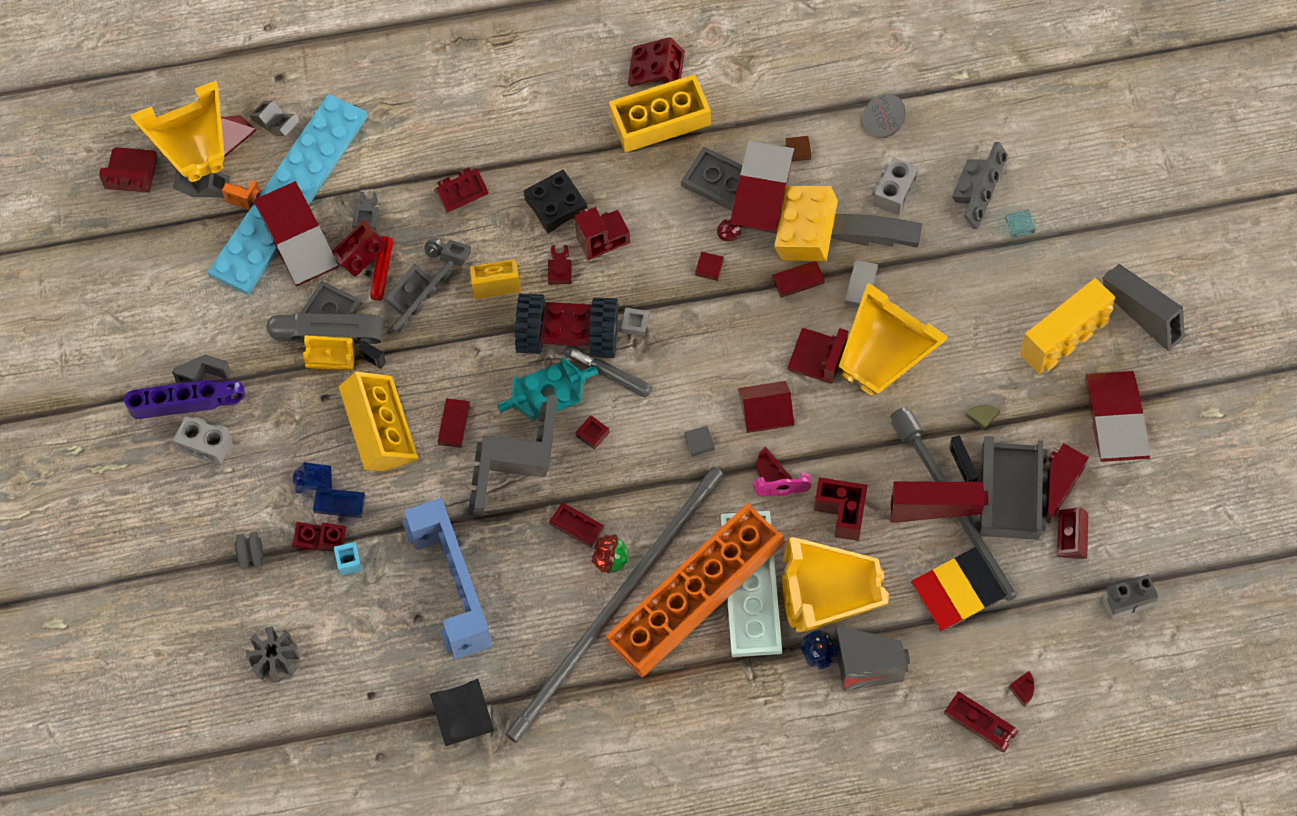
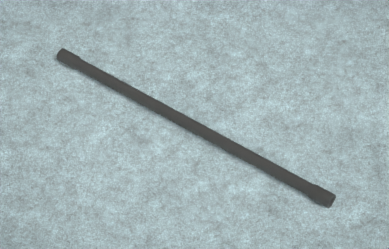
[505,467,724,743]

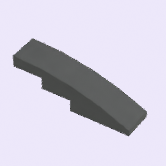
[831,214,922,248]

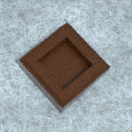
[785,136,811,162]

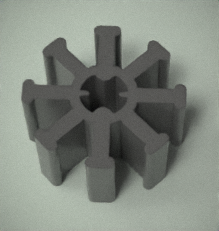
[246,627,300,683]

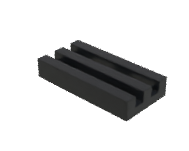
[949,435,979,482]

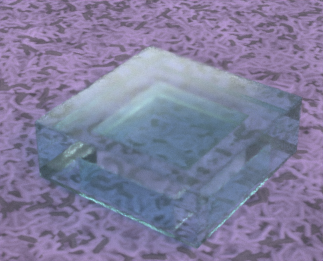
[1005,209,1035,238]

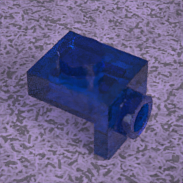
[293,462,332,493]

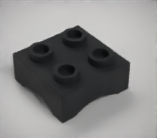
[523,169,587,234]
[430,679,494,746]

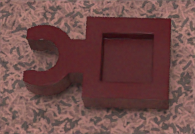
[548,245,572,285]

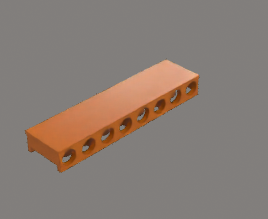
[606,502,786,678]

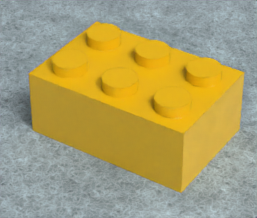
[774,186,838,261]

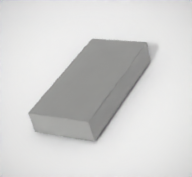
[845,260,878,307]

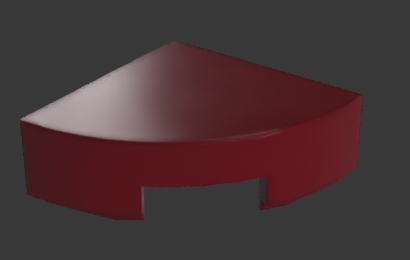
[1008,671,1034,707]

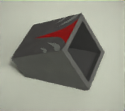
[834,626,910,691]

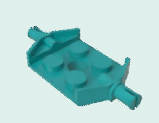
[497,357,598,421]

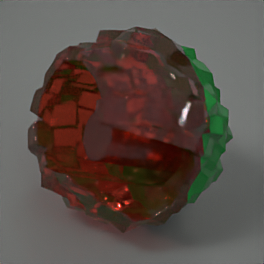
[591,534,629,574]

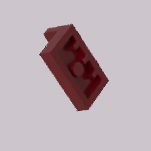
[434,167,489,213]
[332,220,387,277]

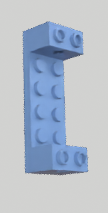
[402,498,493,660]

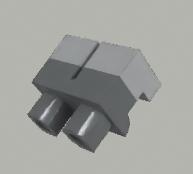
[1101,574,1158,620]

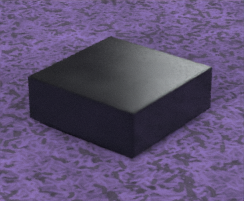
[359,341,386,369]

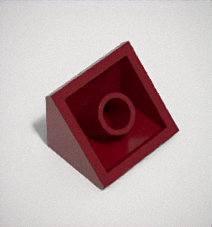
[738,381,794,433]

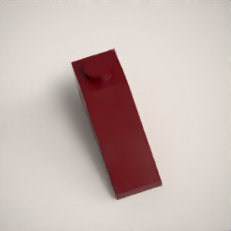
[1046,443,1089,524]

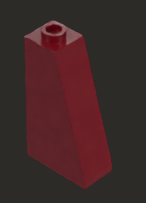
[891,481,989,523]

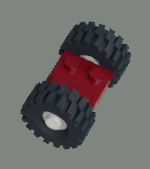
[515,293,618,358]

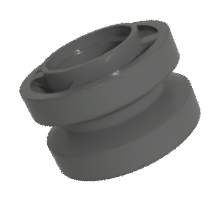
[235,532,264,569]

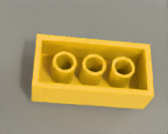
[609,74,711,153]
[1020,278,1115,374]

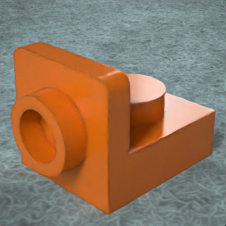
[222,180,261,210]

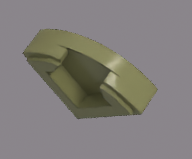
[965,405,1000,430]

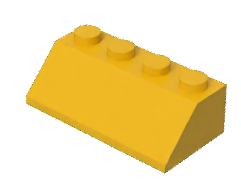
[338,372,419,471]

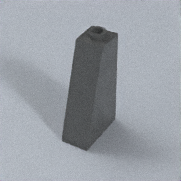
[1103,264,1185,351]

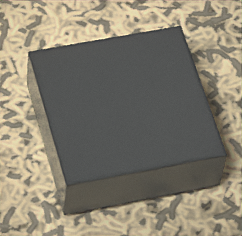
[684,426,715,457]

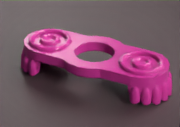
[753,472,812,497]

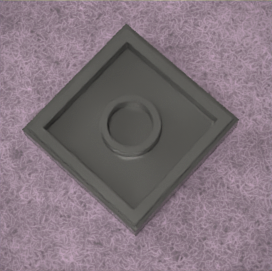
[300,281,363,314]

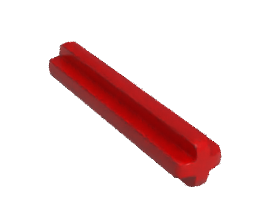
[370,236,393,301]

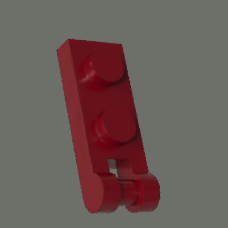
[944,691,1018,753]

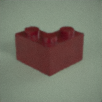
[574,207,630,260]
[814,477,868,541]

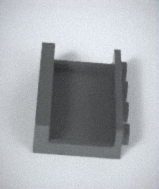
[979,436,1048,540]

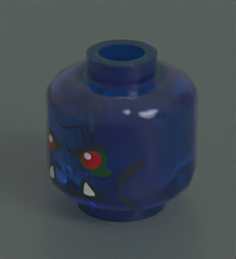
[800,630,837,670]

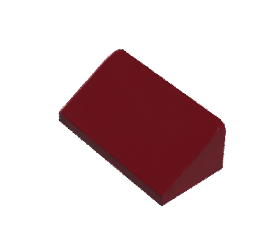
[1057,507,1088,559]

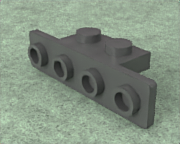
[952,142,1008,229]
[384,260,454,335]

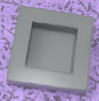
[621,308,649,336]

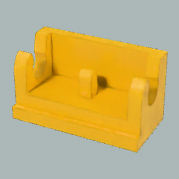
[303,335,356,371]

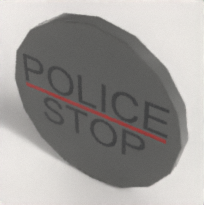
[863,93,906,138]

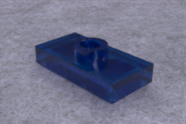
[313,488,366,518]

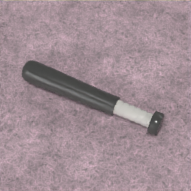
[565,346,652,397]

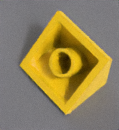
[470,259,521,299]

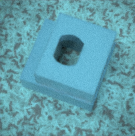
[334,542,362,576]

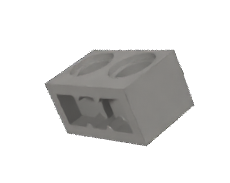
[872,157,919,215]
[173,416,233,466]

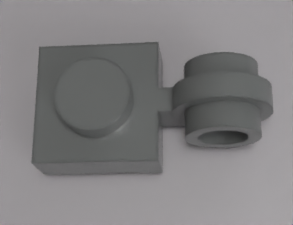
[424,238,471,267]

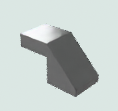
[249,100,300,136]
[173,169,230,198]
[172,354,231,384]

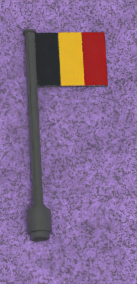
[890,407,1018,633]

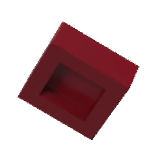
[695,252,724,281]
[575,415,610,450]

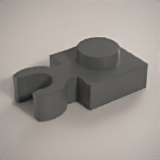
[352,192,379,232]

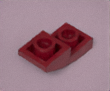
[292,522,346,551]

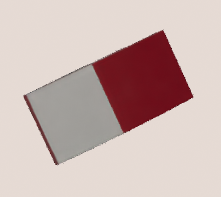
[730,141,794,234]
[254,181,338,287]
[1085,371,1150,462]

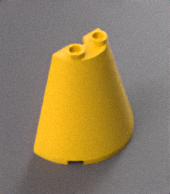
[130,80,224,182]
[838,283,948,397]
[781,537,889,632]

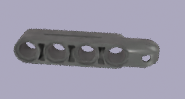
[266,313,383,344]

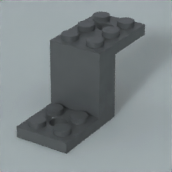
[469,395,558,518]

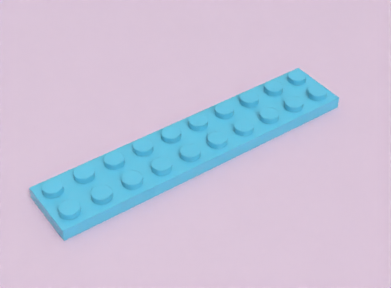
[207,94,368,296]

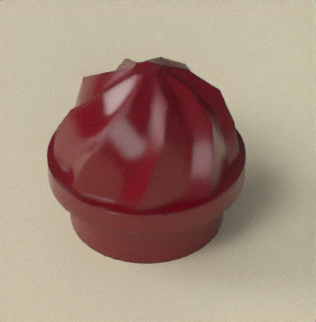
[717,219,741,242]

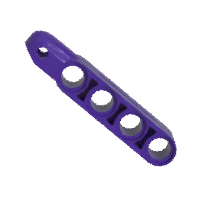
[124,380,245,419]

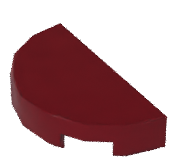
[756,446,793,489]

